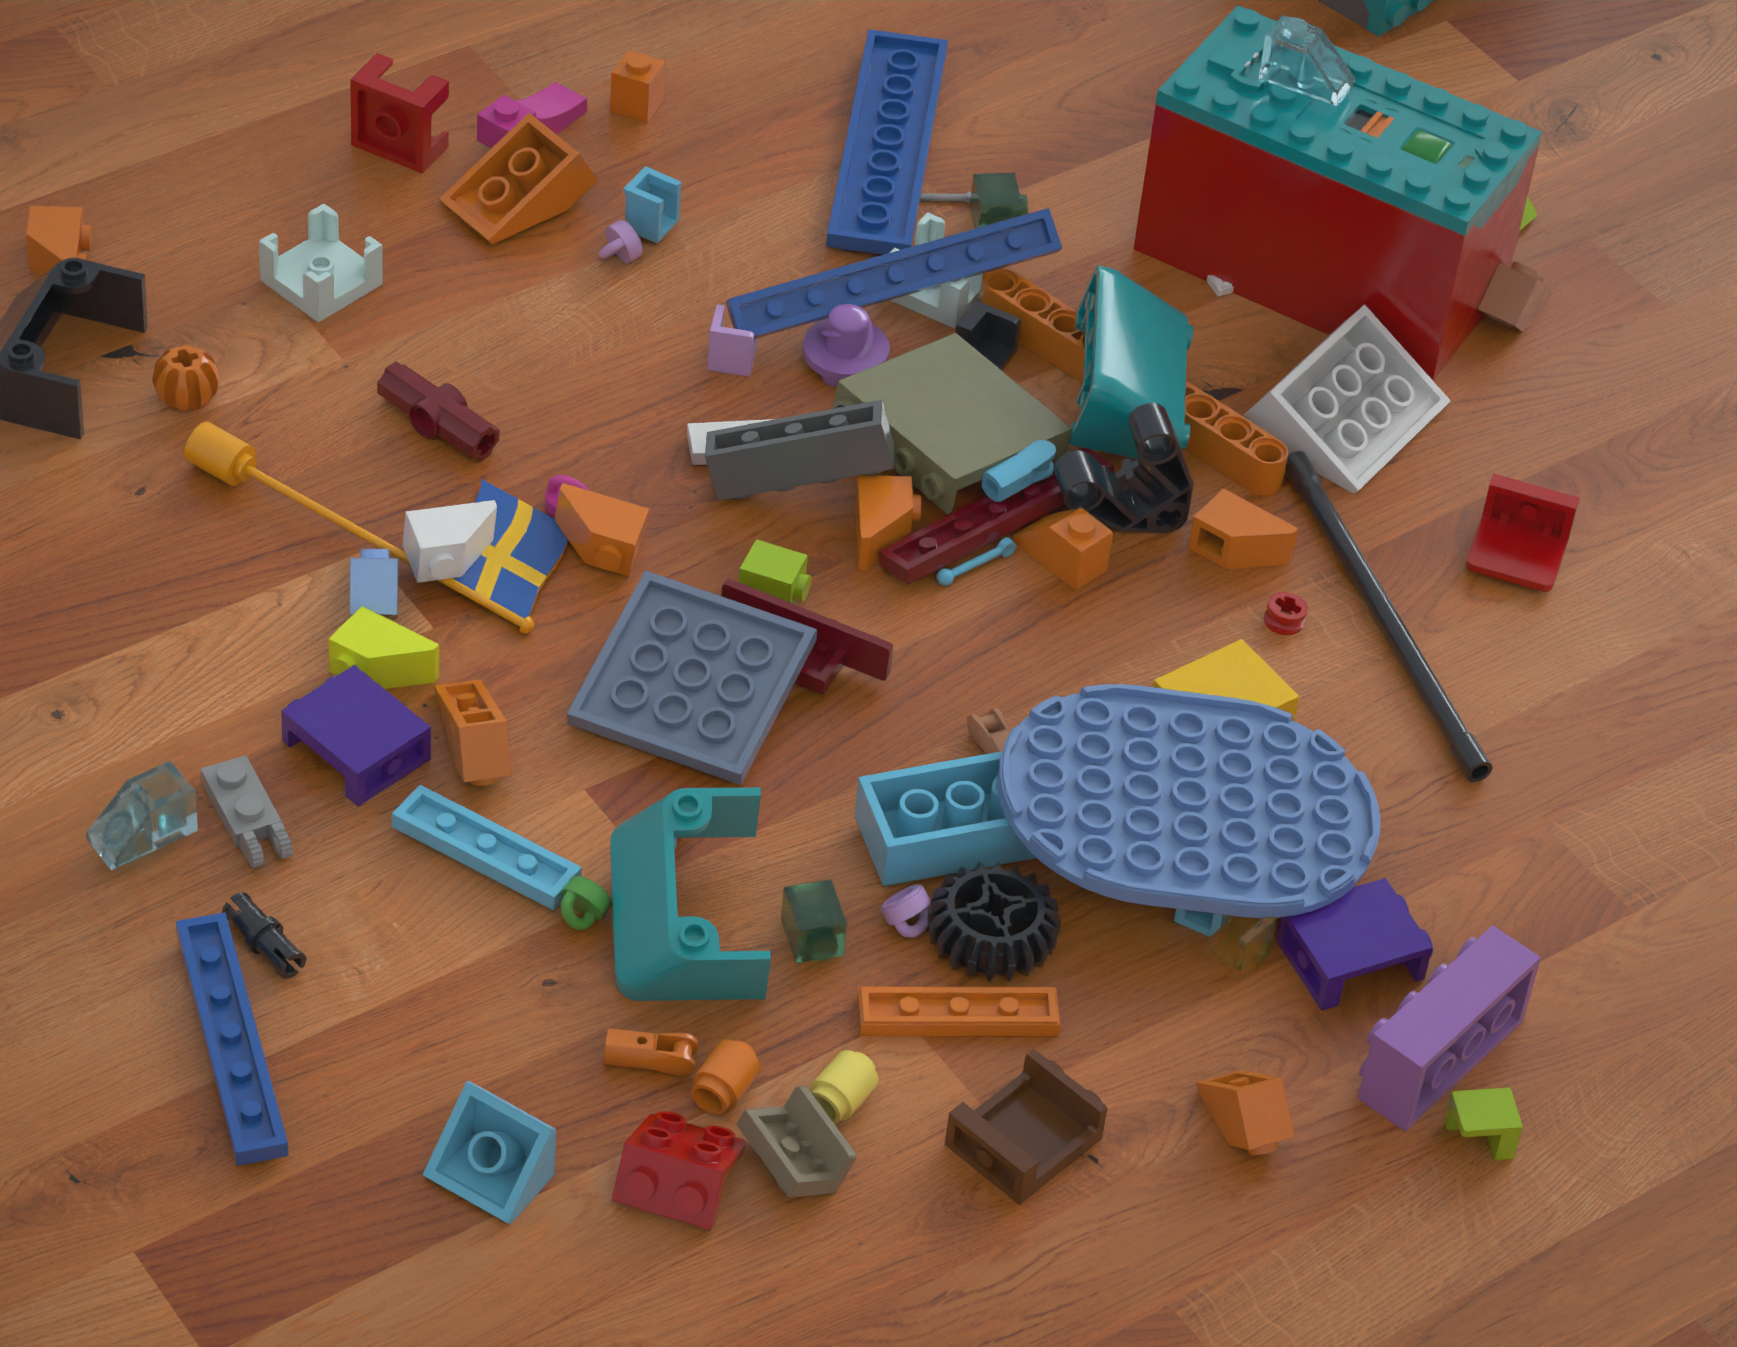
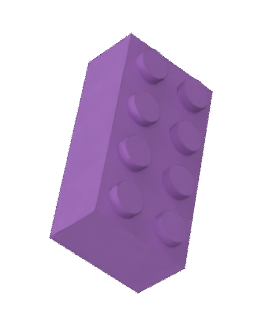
[1358,925,1541,1132]

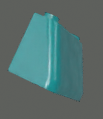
[1069,265,1194,459]

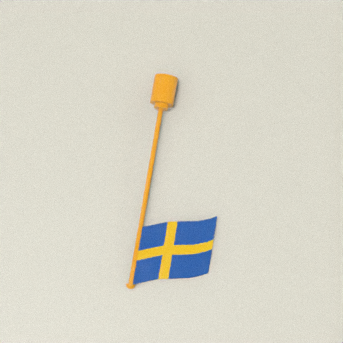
[184,421,568,634]

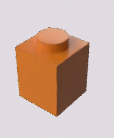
[610,50,666,123]

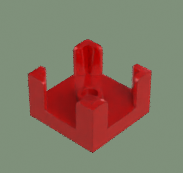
[350,53,449,174]

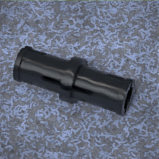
[222,892,306,979]

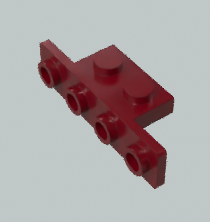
[721,579,893,695]

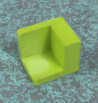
[1444,1087,1523,1160]

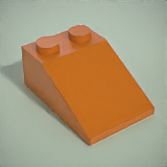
[439,113,598,245]

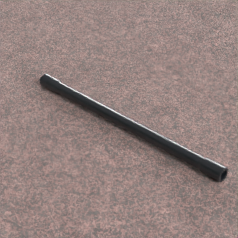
[1285,451,1493,782]

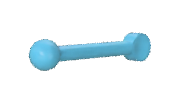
[936,538,1016,586]

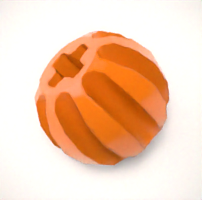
[152,344,220,412]

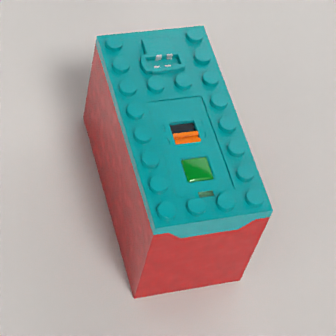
[1133,5,1542,380]

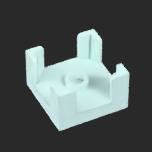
[259,204,383,323]
[890,212,983,329]

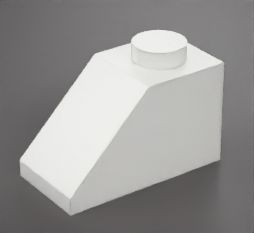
[402,500,497,583]

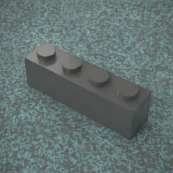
[705,400,894,501]

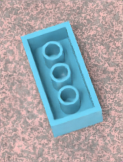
[854,751,1036,886]

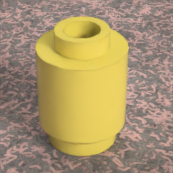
[809,1050,879,1124]

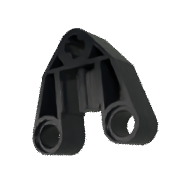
[1054,403,1194,533]

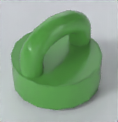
[560,875,612,930]

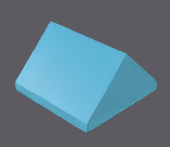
[423,1081,556,1223]

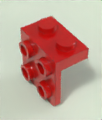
[1466,473,1580,592]
[611,1111,746,1230]

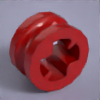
[1264,592,1308,635]

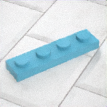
[392,785,582,911]

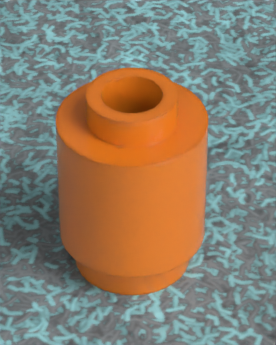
[691,1040,761,1115]

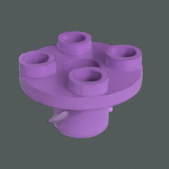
[803,304,890,387]

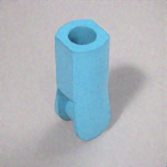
[981,440,1056,502]

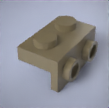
[736,1086,856,1198]

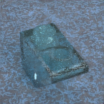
[86,761,197,870]

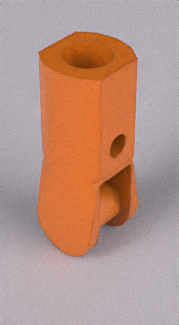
[604,1028,699,1077]

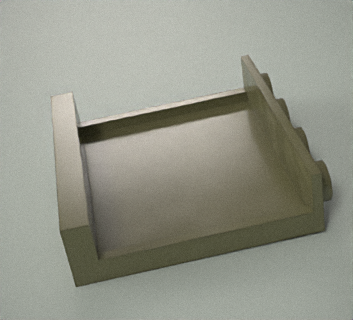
[833,333,1072,514]

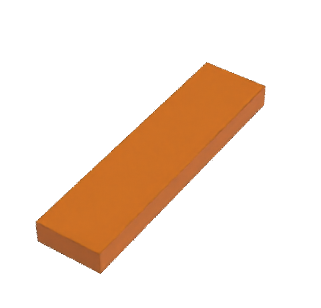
[857,986,1061,1037]

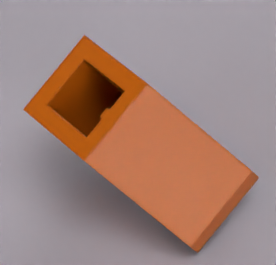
[26,206,92,276]
[1188,488,1299,569]

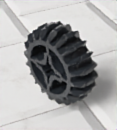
[927,861,1061,983]

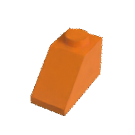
[854,475,921,571]
[554,483,650,577]
[1012,507,1113,591]
[1196,1070,1295,1155]

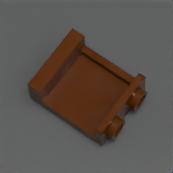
[944,1050,1107,1205]

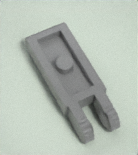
[200,755,293,868]

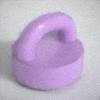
[598,220,643,264]
[880,884,931,938]

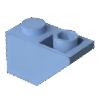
[350,549,399,615]

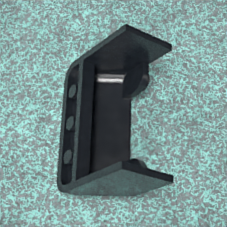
[0,258,148,440]

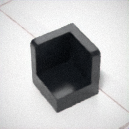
[955,300,1021,370]

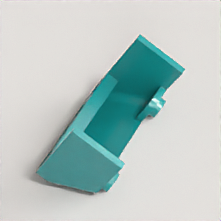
[610,787,771,1001]

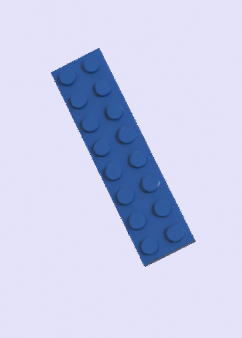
[826,29,948,255]

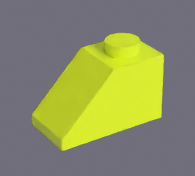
[329,606,439,689]

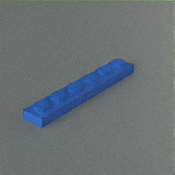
[176,912,288,1166]

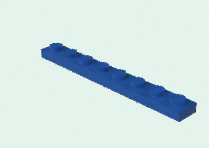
[725,208,1062,339]

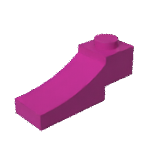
[477,82,587,148]

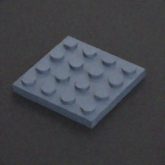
[567,570,817,785]

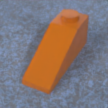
[434,679,512,786]

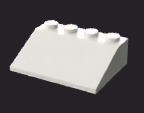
[1244,304,1451,494]

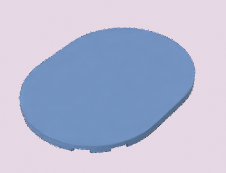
[997,684,1381,918]

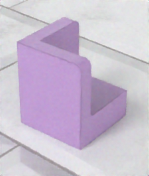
[707,304,758,377]

